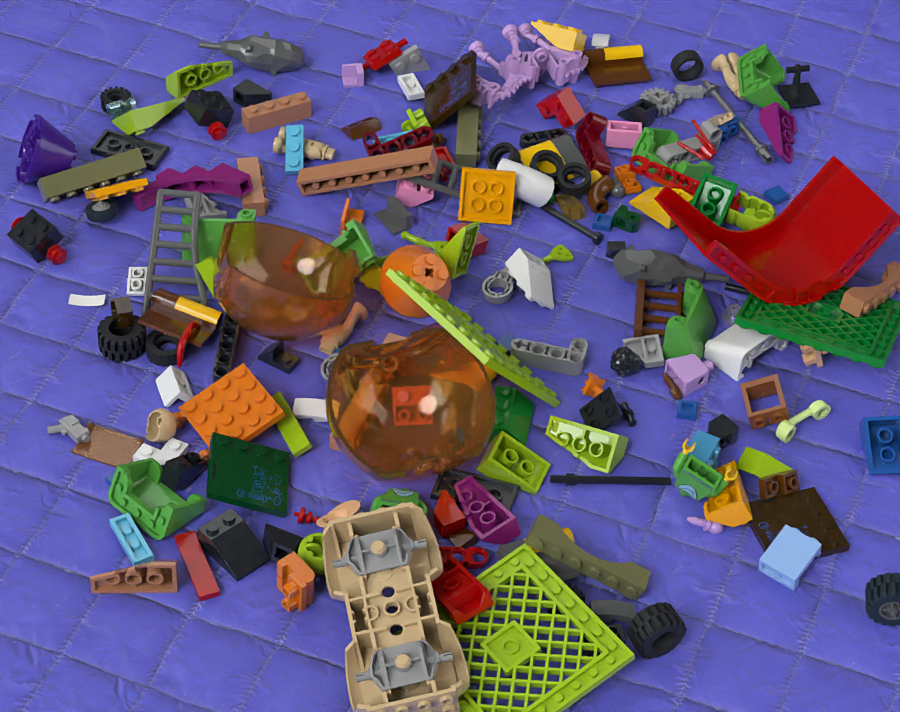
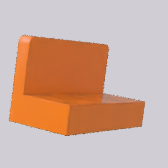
[340,198,364,236]

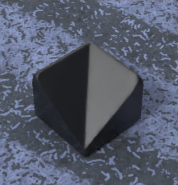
[605,241,626,260]

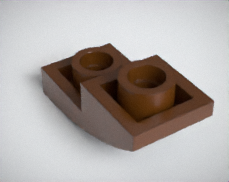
[758,470,799,499]

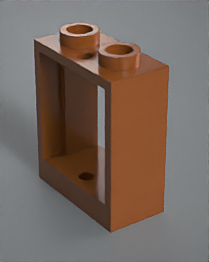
[740,374,790,430]

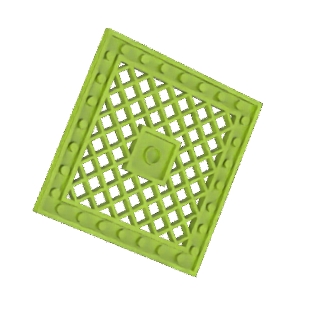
[385,268,561,408]
[393,543,635,712]

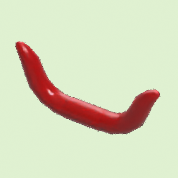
[177,320,201,368]

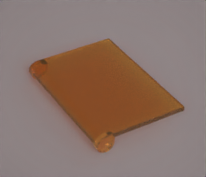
[71,422,144,468]

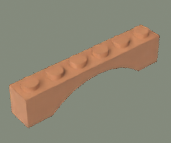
[839,261,900,318]

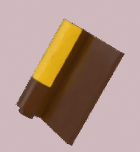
[581,44,652,86]
[137,288,223,347]

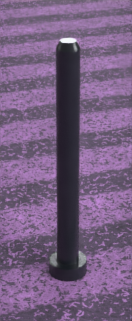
[539,204,604,245]

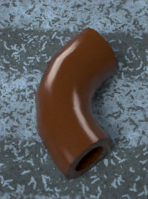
[587,175,615,215]

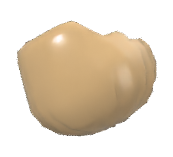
[145,408,177,442]

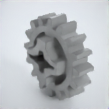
[640,87,676,116]

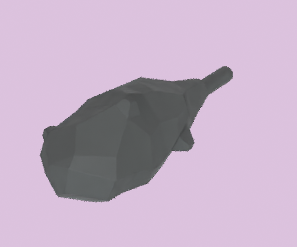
[198,31,304,76]
[613,244,729,290]

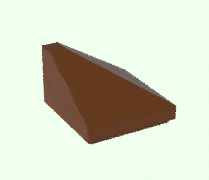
[448,528,476,548]

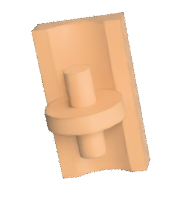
[799,345,828,368]

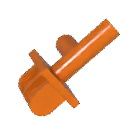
[581,372,606,399]

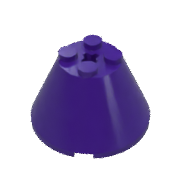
[16,114,78,184]

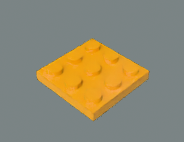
[458,167,516,225]
[85,178,148,201]

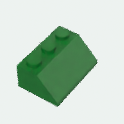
[486,385,534,447]

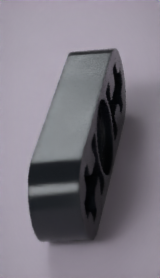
[519,128,568,149]

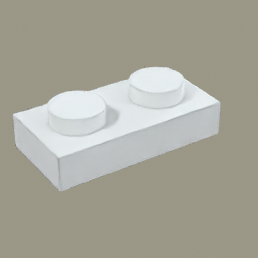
[397,73,425,101]

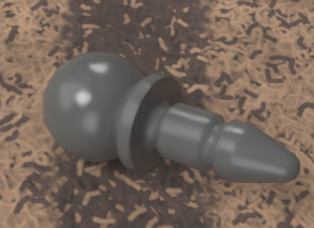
[611,175,625,198]

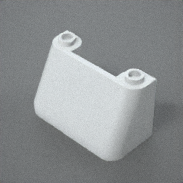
[703,324,789,381]

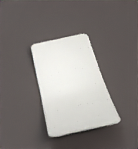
[68,294,106,306]

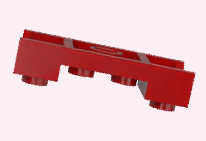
[431,555,494,626]

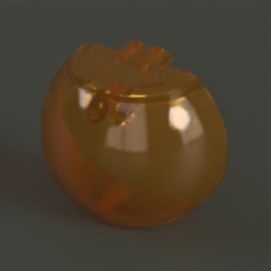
[213,221,361,342]
[325,328,495,483]

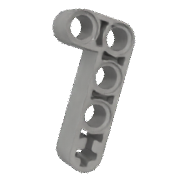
[656,120,722,167]
[510,338,588,376]

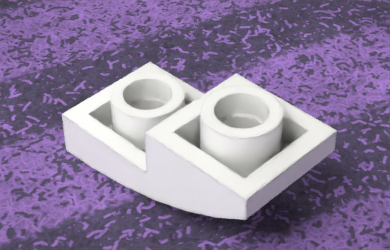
[591,33,611,49]
[127,267,147,296]
[292,398,337,422]

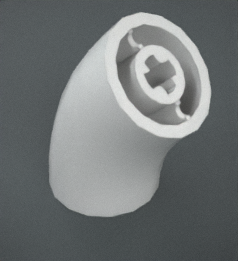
[496,158,554,207]

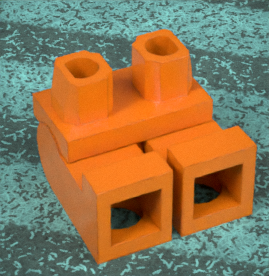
[277,552,315,612]

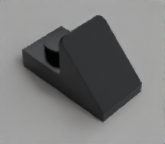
[257,340,300,374]

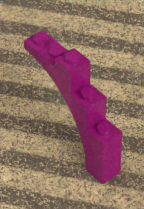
[132,163,253,212]

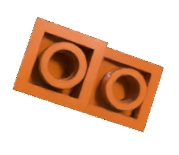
[614,164,642,194]

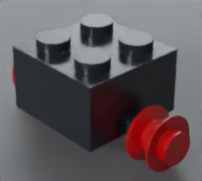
[184,89,234,141]
[6,209,67,265]

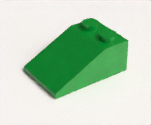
[691,173,738,227]

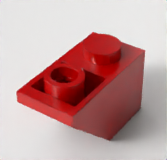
[433,490,467,539]

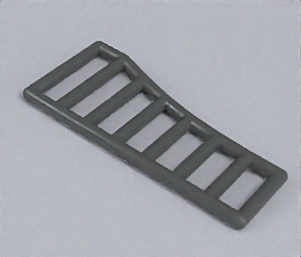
[402,148,524,218]
[142,189,208,315]

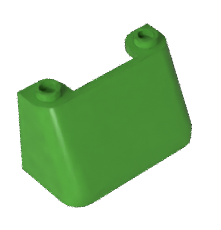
[737,44,790,111]
[632,127,714,187]
[181,209,257,267]
[293,219,378,300]
[662,278,716,360]
[108,458,208,540]

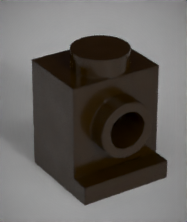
[110,296,134,328]

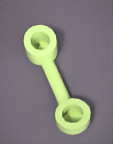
[776,400,831,444]

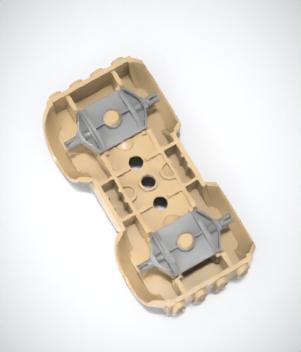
[322,502,470,712]

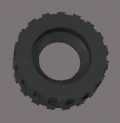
[145,330,189,367]

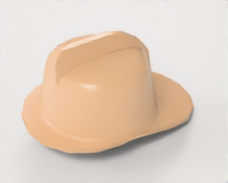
[316,500,361,529]

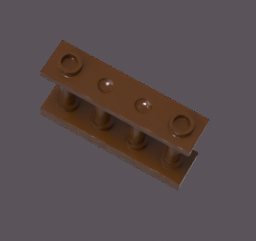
[633,279,685,338]

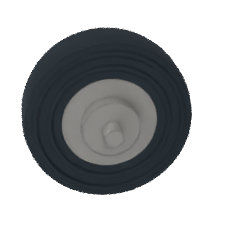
[85,199,118,222]

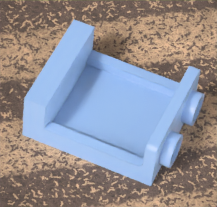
[758,525,822,591]

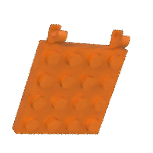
[172,363,286,466]

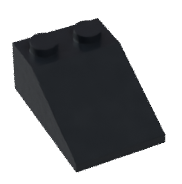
[198,508,271,582]

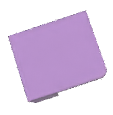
[342,63,364,88]

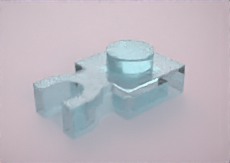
[105,97,137,121]

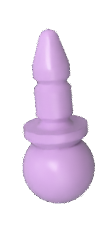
[687,517,723,534]

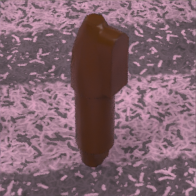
[662,373,682,400]

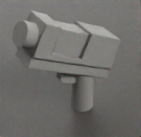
[674,84,706,105]
[47,415,91,444]

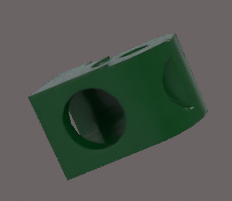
[612,204,641,233]

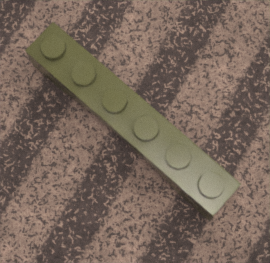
[524,514,651,601]

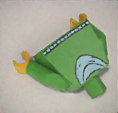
[673,438,738,501]
[369,488,428,517]

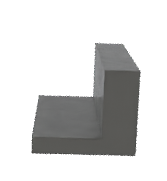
[374,195,412,236]

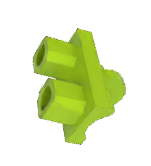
[401,108,431,136]

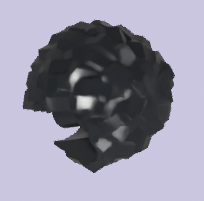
[610,346,641,377]

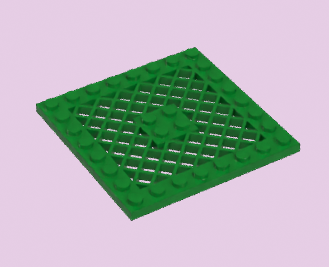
[734,285,900,368]

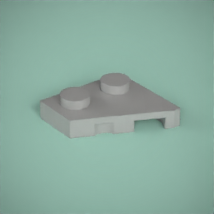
[388,44,430,75]
[184,193,227,219]
[622,334,665,368]

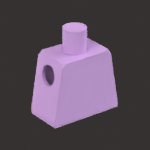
[664,354,714,397]

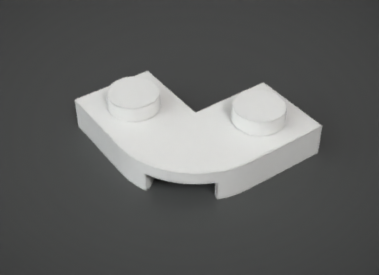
[133,438,189,467]

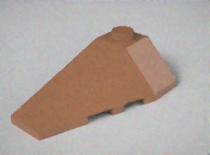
[90,559,179,593]

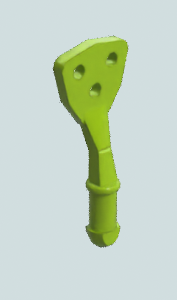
[400,231,448,254]
[540,245,574,264]

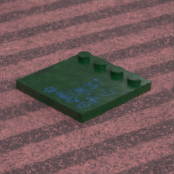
[206,432,289,518]

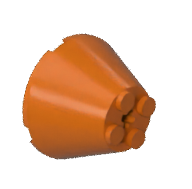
[379,245,451,319]

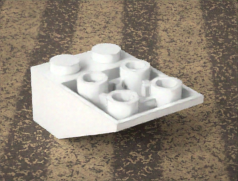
[505,248,554,309]

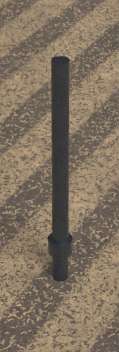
[550,473,671,486]

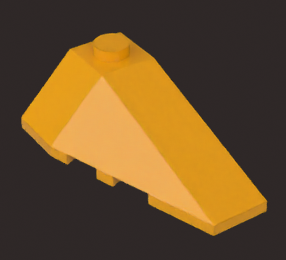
[703,460,753,527]

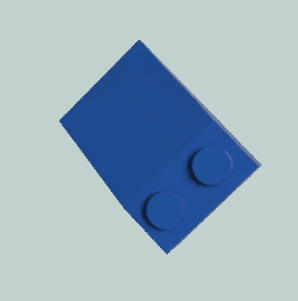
[859,415,900,475]

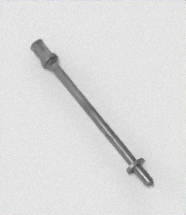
[703,80,774,165]

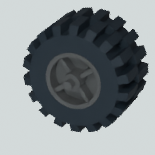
[865,572,900,626]

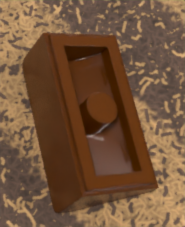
[342,117,381,140]

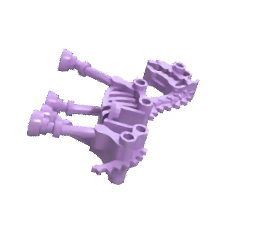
[469,23,589,109]

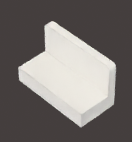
[156,365,194,407]

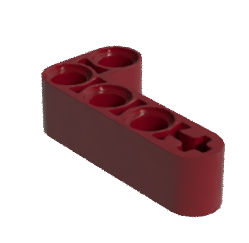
[575,112,611,176]
[362,126,434,157]

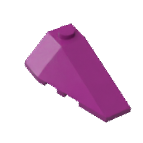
[759,101,797,164]
[454,475,521,545]

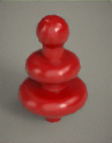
[294,507,320,524]

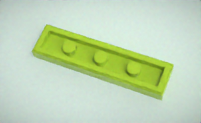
[271,391,312,458]

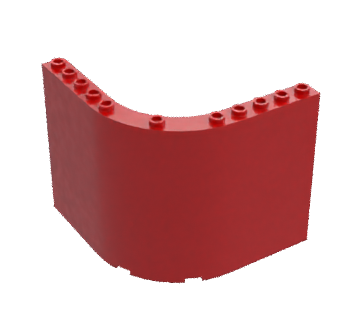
[654,156,900,306]

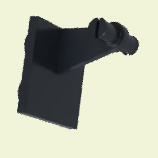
[778,64,820,108]
[579,387,636,430]

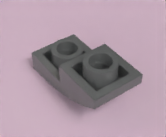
[589,600,636,624]

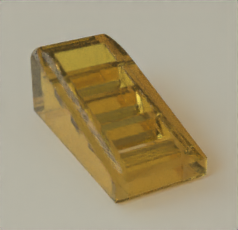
[555,194,585,220]

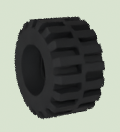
[97,315,146,362]
[626,602,687,659]

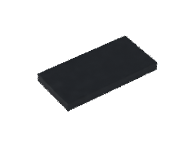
[91,129,169,171]
[430,466,520,512]

